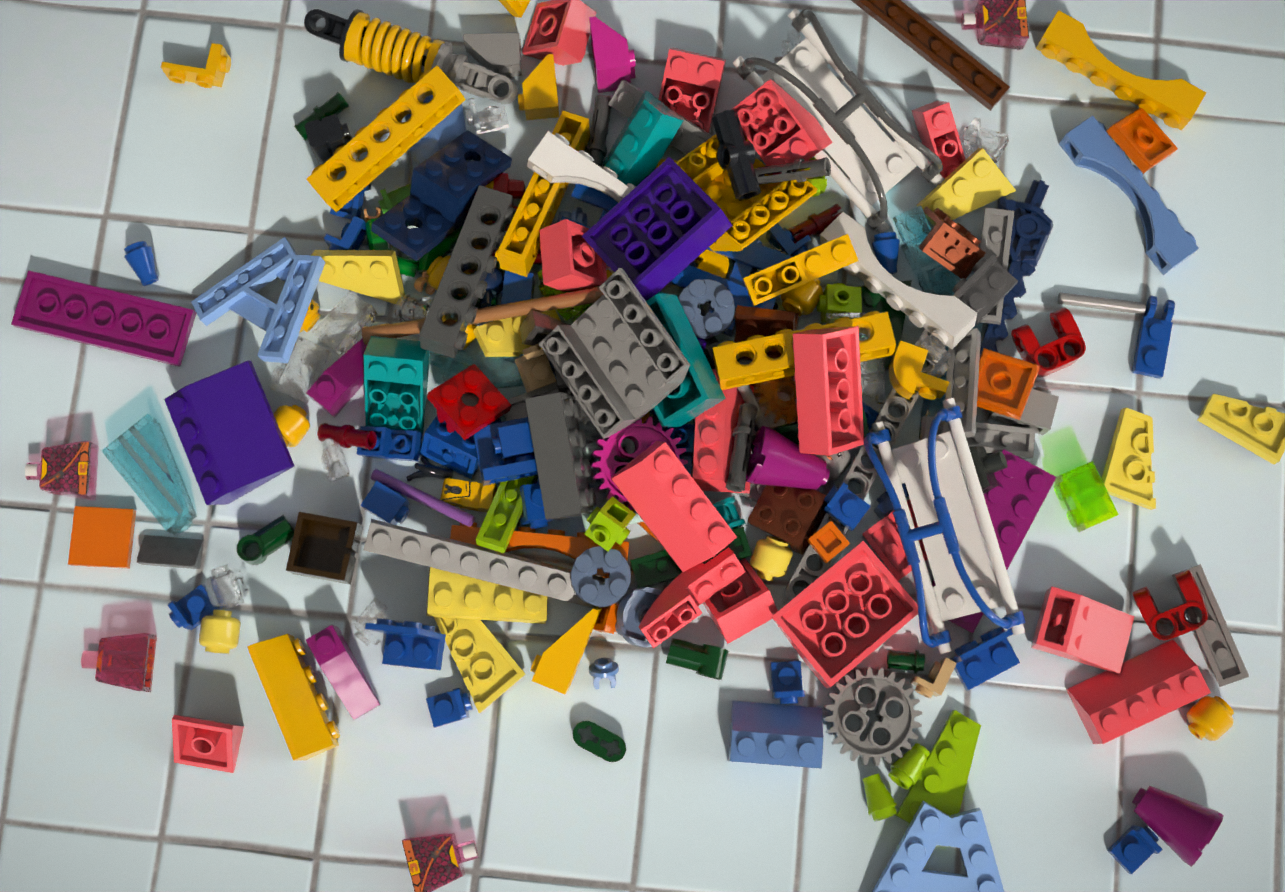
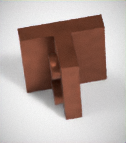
[734,305,799,360]

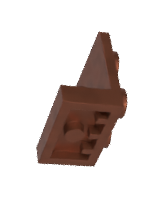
[919,206,986,279]
[748,485,828,555]

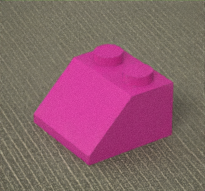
[589,17,636,93]

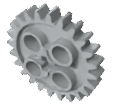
[823,667,922,766]

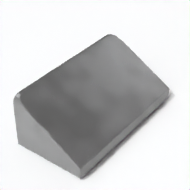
[136,535,204,569]

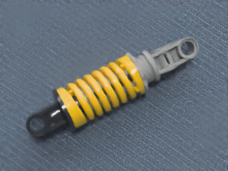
[304,9,518,104]

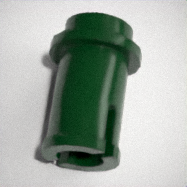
[887,649,925,674]

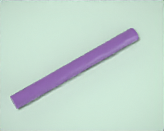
[371,469,475,527]

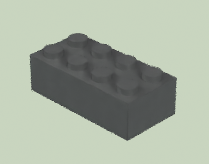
[525,392,596,520]

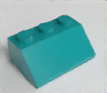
[602,90,683,186]

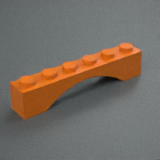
[450,522,629,579]

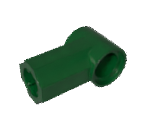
[236,515,294,565]
[666,638,729,680]

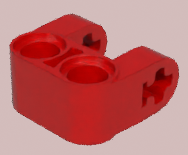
[1011,307,1086,377]
[1132,569,1208,640]

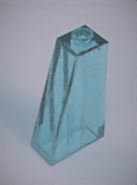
[102,414,197,535]

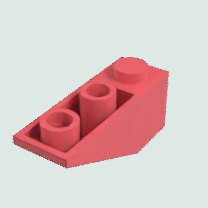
[911,100,966,179]

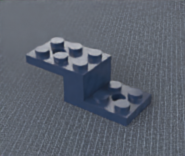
[371,130,512,261]

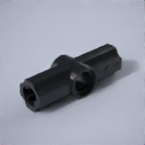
[711,109,761,201]

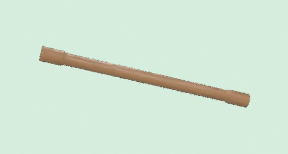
[361,285,603,345]

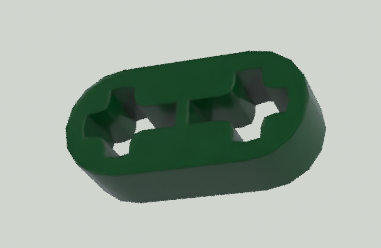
[573,721,626,762]

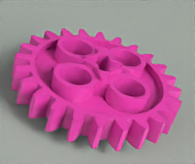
[591,416,688,510]

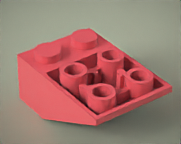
[658,47,726,133]
[731,79,833,175]
[1031,586,1134,674]

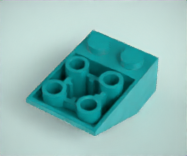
[364,336,429,433]

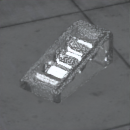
[321,438,350,482]

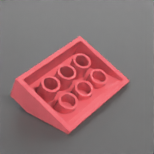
[772,541,918,689]

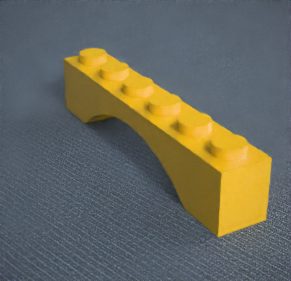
[1036,10,1206,131]

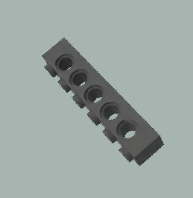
[419,185,516,359]

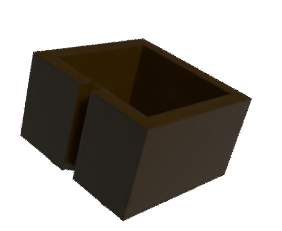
[286,512,363,585]

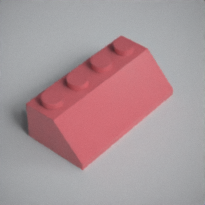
[792,326,864,456]
[692,369,754,494]
[610,441,737,572]
[1066,640,1211,744]

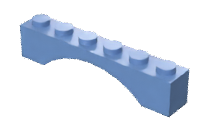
[1059,116,1199,276]

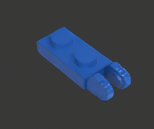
[1132,296,1175,379]

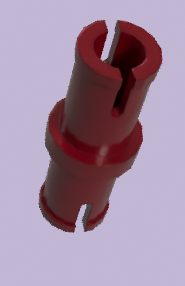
[788,204,843,244]
[317,423,377,450]

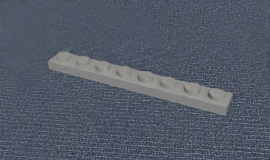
[363,519,604,608]

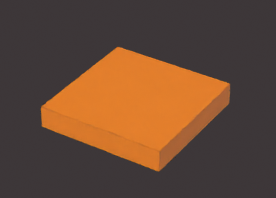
[1106,108,1178,174]
[977,348,1040,420]
[68,506,136,569]

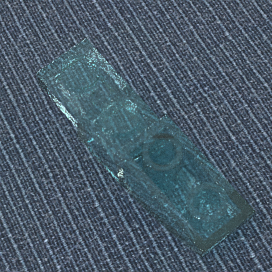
[893,206,957,296]
[429,351,524,389]

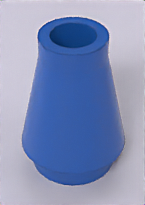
[872,232,900,274]
[124,241,159,286]

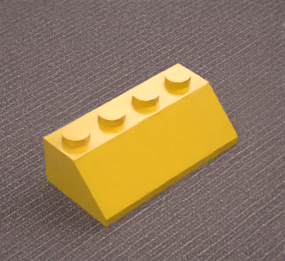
[247,634,340,761]

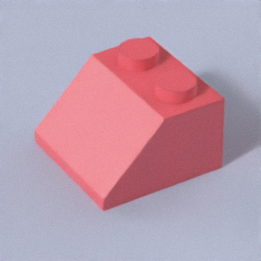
[522,0,597,66]
[539,219,607,291]
[703,558,778,644]

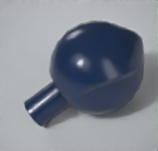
[473,266,504,308]

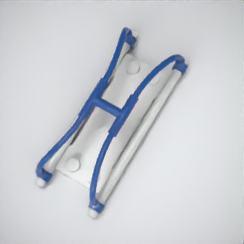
[864,398,1026,654]

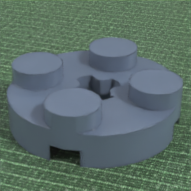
[678,279,735,339]
[571,546,631,607]
[615,587,662,647]

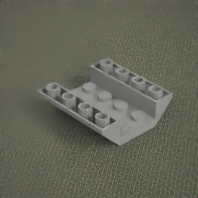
[539,268,690,439]

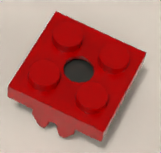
[427,364,512,441]

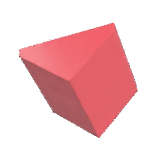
[172,715,244,773]

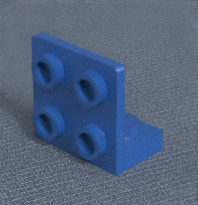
[420,416,502,479]
[473,417,538,486]
[365,618,446,671]
[950,626,1020,691]

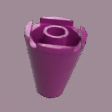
[746,426,830,490]
[1132,786,1224,867]

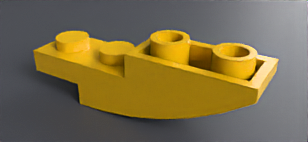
[742,234,859,306]

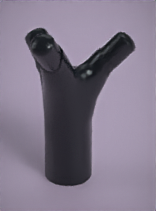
[406,456,453,481]

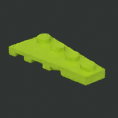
[895,710,981,847]

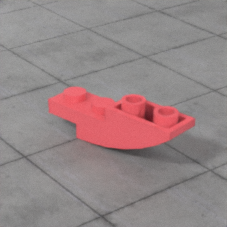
[638,547,746,648]

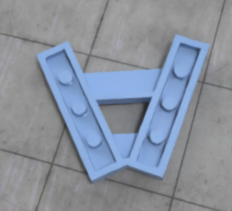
[191,237,325,363]
[872,801,1004,892]

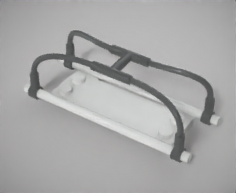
[733,8,945,233]

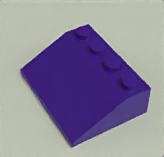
[582,157,733,301]
[164,361,295,505]

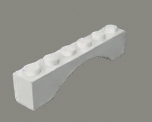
[527,131,636,203]
[820,212,977,349]

